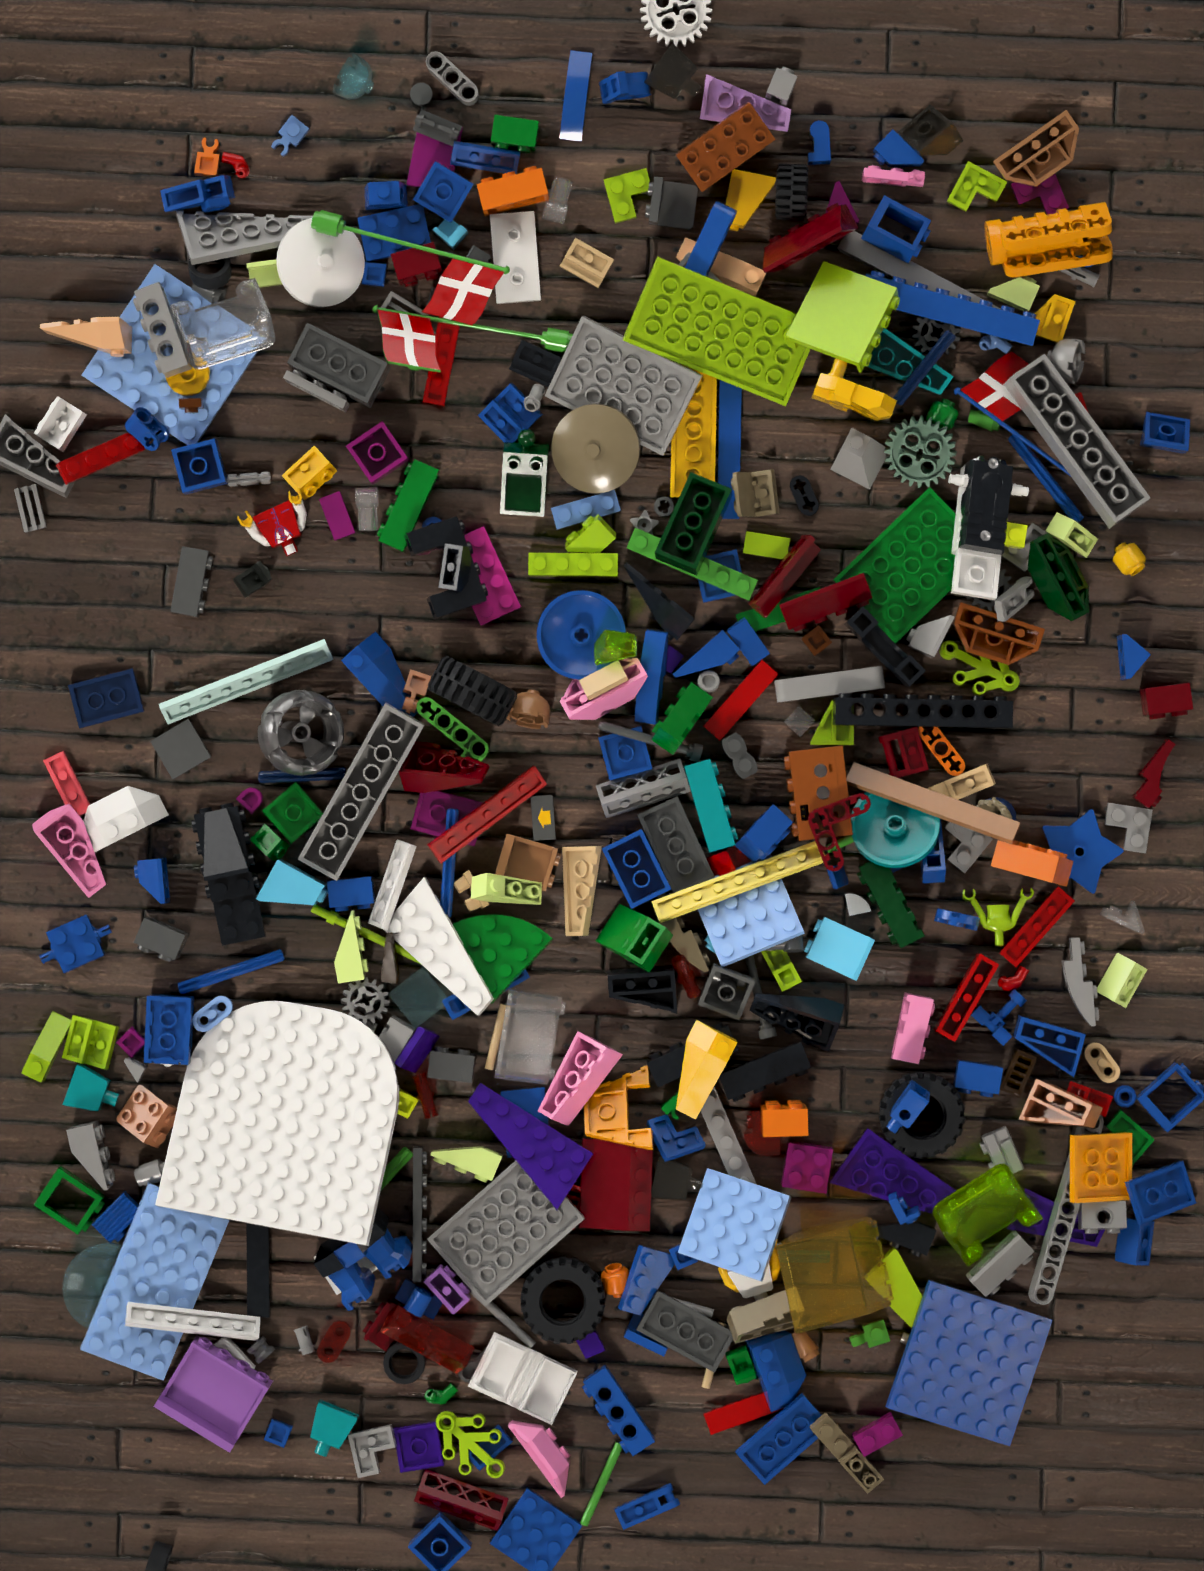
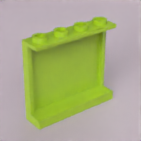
[786,261,900,373]

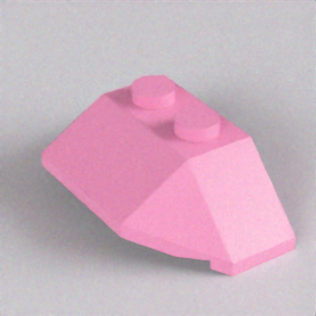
[560,658,648,720]
[508,1420,570,1498]

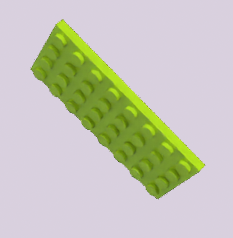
[622,256,810,406]

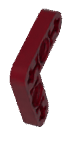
[808,793,871,871]

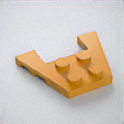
[584,1065,653,1150]

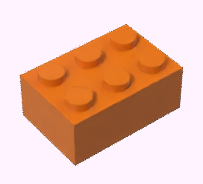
[476,166,549,217]
[991,840,1074,887]
[760,1100,808,1137]

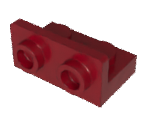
[363,1299,411,1351]

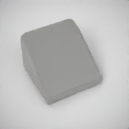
[124,1056,147,1083]

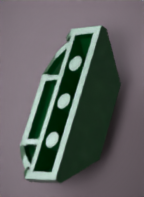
[1028,533,1089,621]

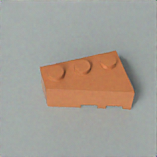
[1019,1078,1103,1128]

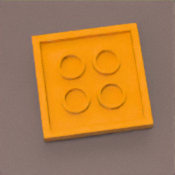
[1070,1132,1132,1203]

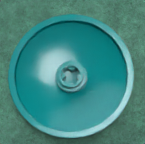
[851,792,940,868]

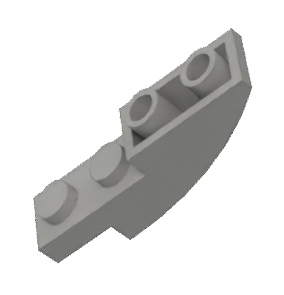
[1061,937,1099,1026]

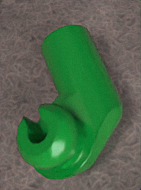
[424,1383,458,1404]

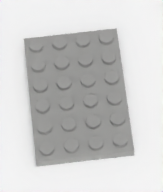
[545,315,703,456]
[427,1161,585,1307]

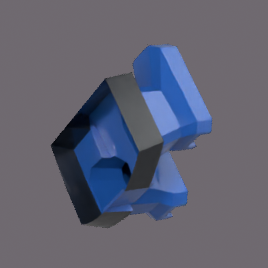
[314,1207,413,1311]

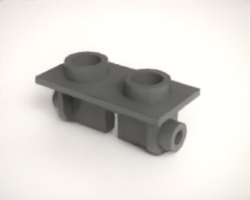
[413,110,462,147]

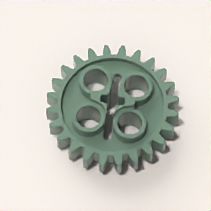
[884,415,957,488]

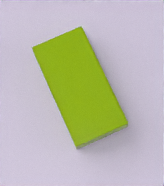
[743,531,790,560]

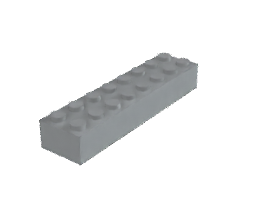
[1004,354,1150,529]
[298,702,424,881]

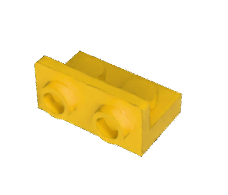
[282,446,337,500]

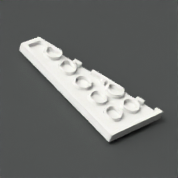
[383,877,494,1016]

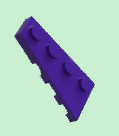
[1006,1188,1105,1247]

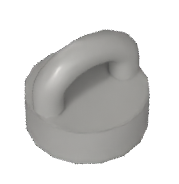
[697,670,720,694]

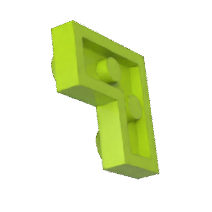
[947,161,1007,212]
[603,168,650,224]

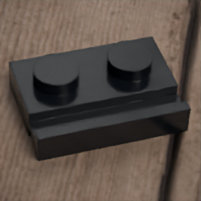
[509,339,562,387]

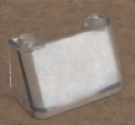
[170,278,276,369]
[495,988,566,1085]

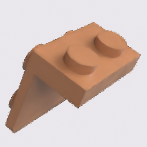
[116,1085,177,1148]

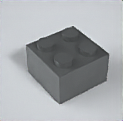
[133,916,190,962]

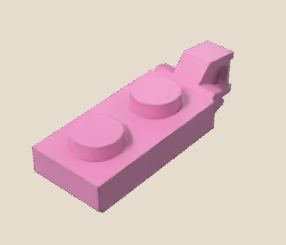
[862,165,925,187]

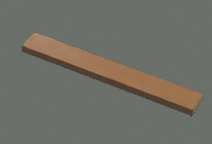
[846,762,1020,844]

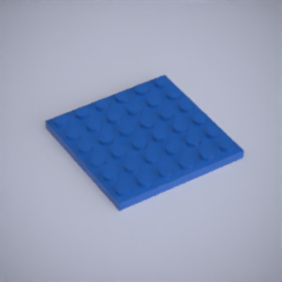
[885,1279,1053,1446]

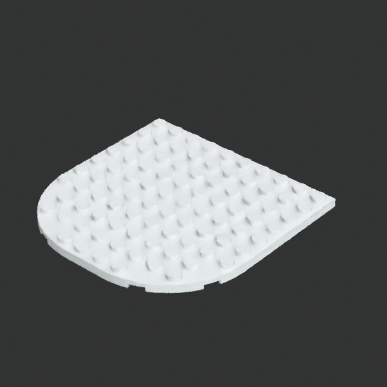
[155,1001,399,1246]

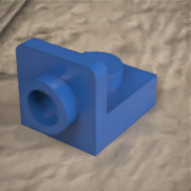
[888,1191,921,1225]

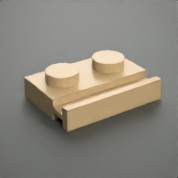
[560,238,614,288]

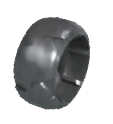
[258,690,344,776]

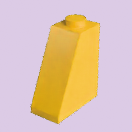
[725,169,776,231]

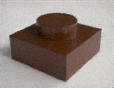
[179,398,204,413]
[801,625,832,656]

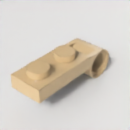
[927,763,996,800]

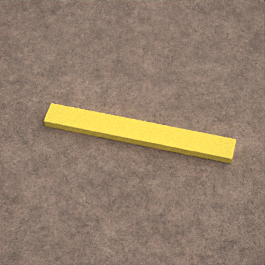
[651,841,825,923]

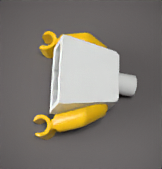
[718,1239,781,1301]

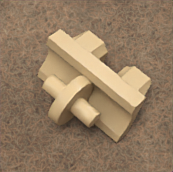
[454,870,489,911]

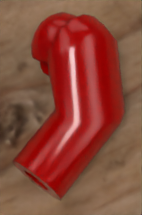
[221,152,250,178]

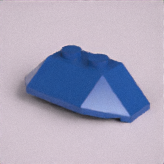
[745,1330,806,1412]

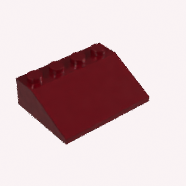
[763,203,858,273]
[579,1138,653,1231]

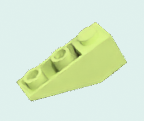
[471,873,542,905]
[334,910,369,983]
[431,1146,503,1183]

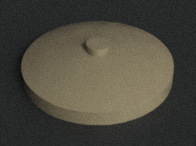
[551,404,641,493]

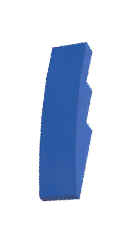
[634,629,668,725]

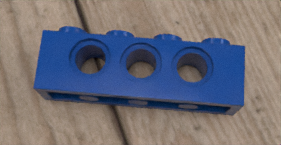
[582,1364,655,1456]

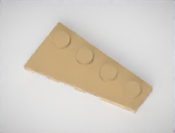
[562,846,602,936]

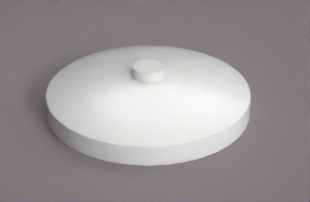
[276,218,365,307]

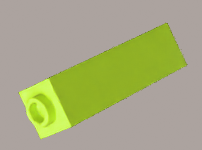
[862,1247,923,1328]

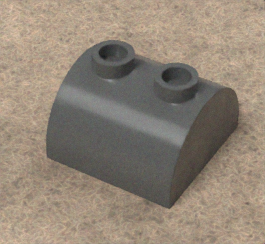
[698,963,756,1021]

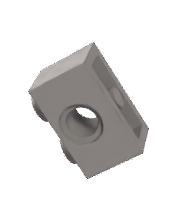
[1078,1201,1127,1234]

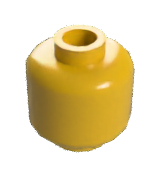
[1113,542,1146,576]

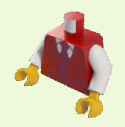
[237,488,307,556]

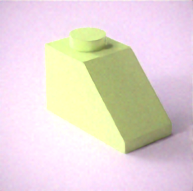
[987,276,1040,312]
[1045,512,1098,558]

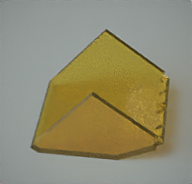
[776,1217,894,1334]

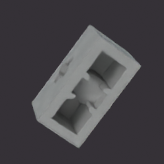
[765,67,797,107]

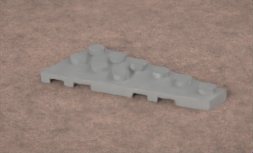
[176,210,313,265]

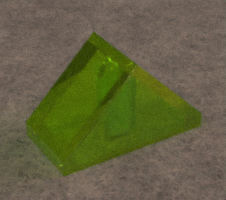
[594,630,637,665]

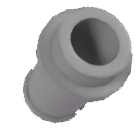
[524,384,546,412]
[294,1326,316,1355]

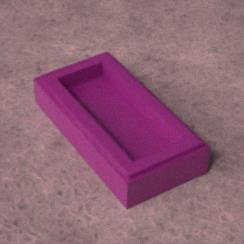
[319,491,356,541]

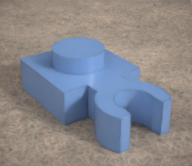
[271,115,310,157]

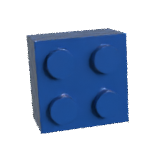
[171,438,228,495]
[735,804,793,863]
[408,1511,472,1571]

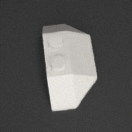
[83,786,169,852]

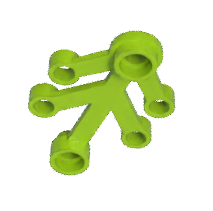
[939,640,1020,696]
[436,1411,505,1478]

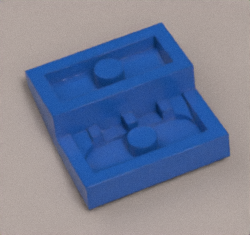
[478,383,543,443]

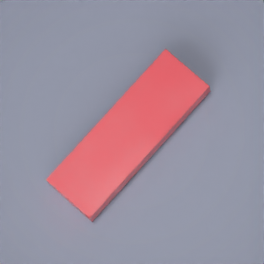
[43,751,91,817]

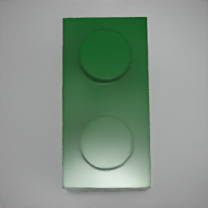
[491,115,539,153]

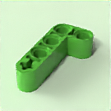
[416,697,489,762]

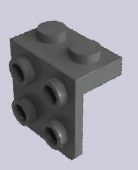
[645,176,698,230]

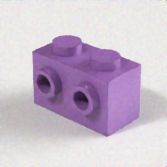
[424,1264,471,1315]

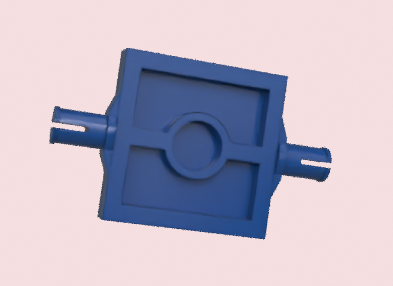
[39,914,112,973]

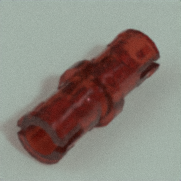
[671,955,701,999]
[412,1072,439,1119]

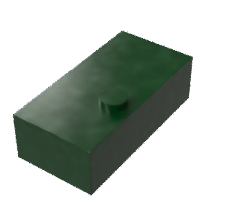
[655,472,732,576]

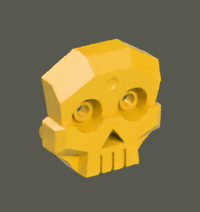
[812,358,897,421]

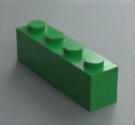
[377,459,440,553]

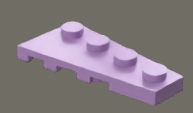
[700,74,791,132]

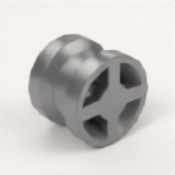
[247,1336,275,1364]

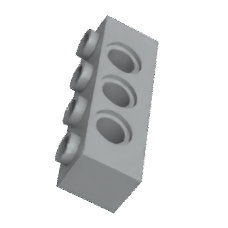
[133,282,192,378]

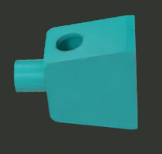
[62,1063,120,1111]
[310,1399,359,1457]

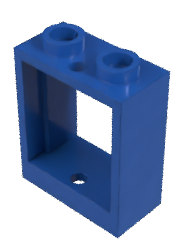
[861,195,931,263]
[1136,1062,1204,1133]

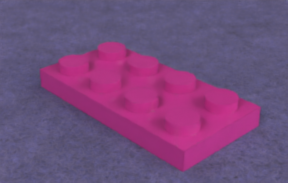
[464,526,521,626]

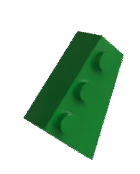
[651,682,713,755]

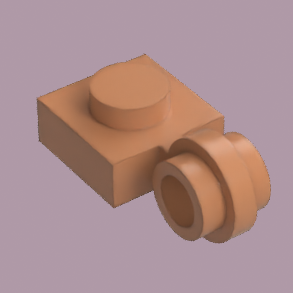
[402,669,431,714]

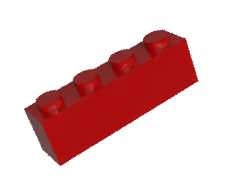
[933,953,999,1042]

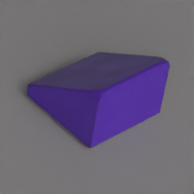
[576,1329,605,1359]

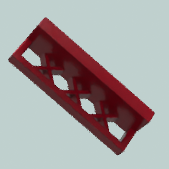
[748,535,821,618]
[414,1469,509,1531]

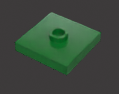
[262,782,323,844]

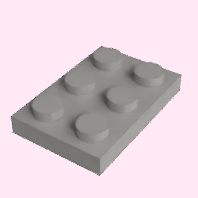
[283,369,350,413]

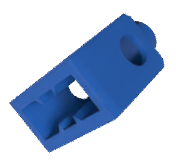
[364,181,408,210]
[886,1080,930,1134]

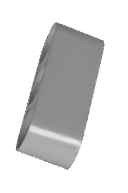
[426,51,479,106]

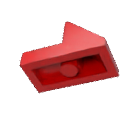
[706,845,752,876]

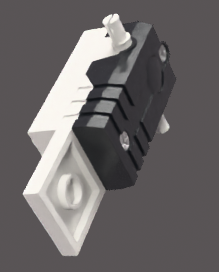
[948,456,1029,600]

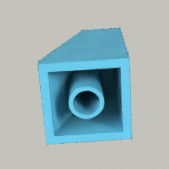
[256,859,328,905]
[804,917,875,981]

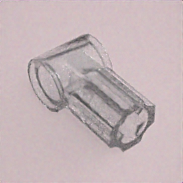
[542,177,573,225]
[355,487,379,531]

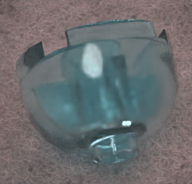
[333,53,374,100]

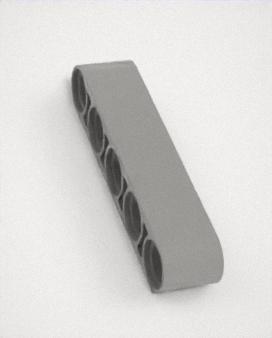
[774,666,885,703]

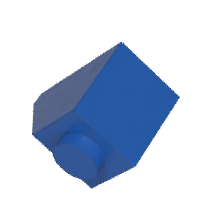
[873,129,925,167]

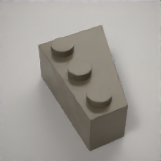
[726,1286,804,1344]

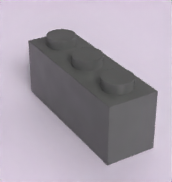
[170,546,213,618]

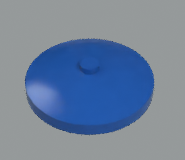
[537,590,626,680]

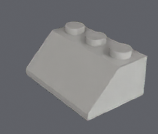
[966,1230,1035,1297]

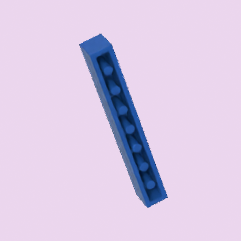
[866,270,1040,346]

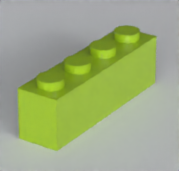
[528,553,618,577]

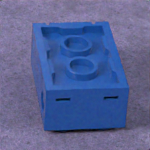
[144,994,194,1067]

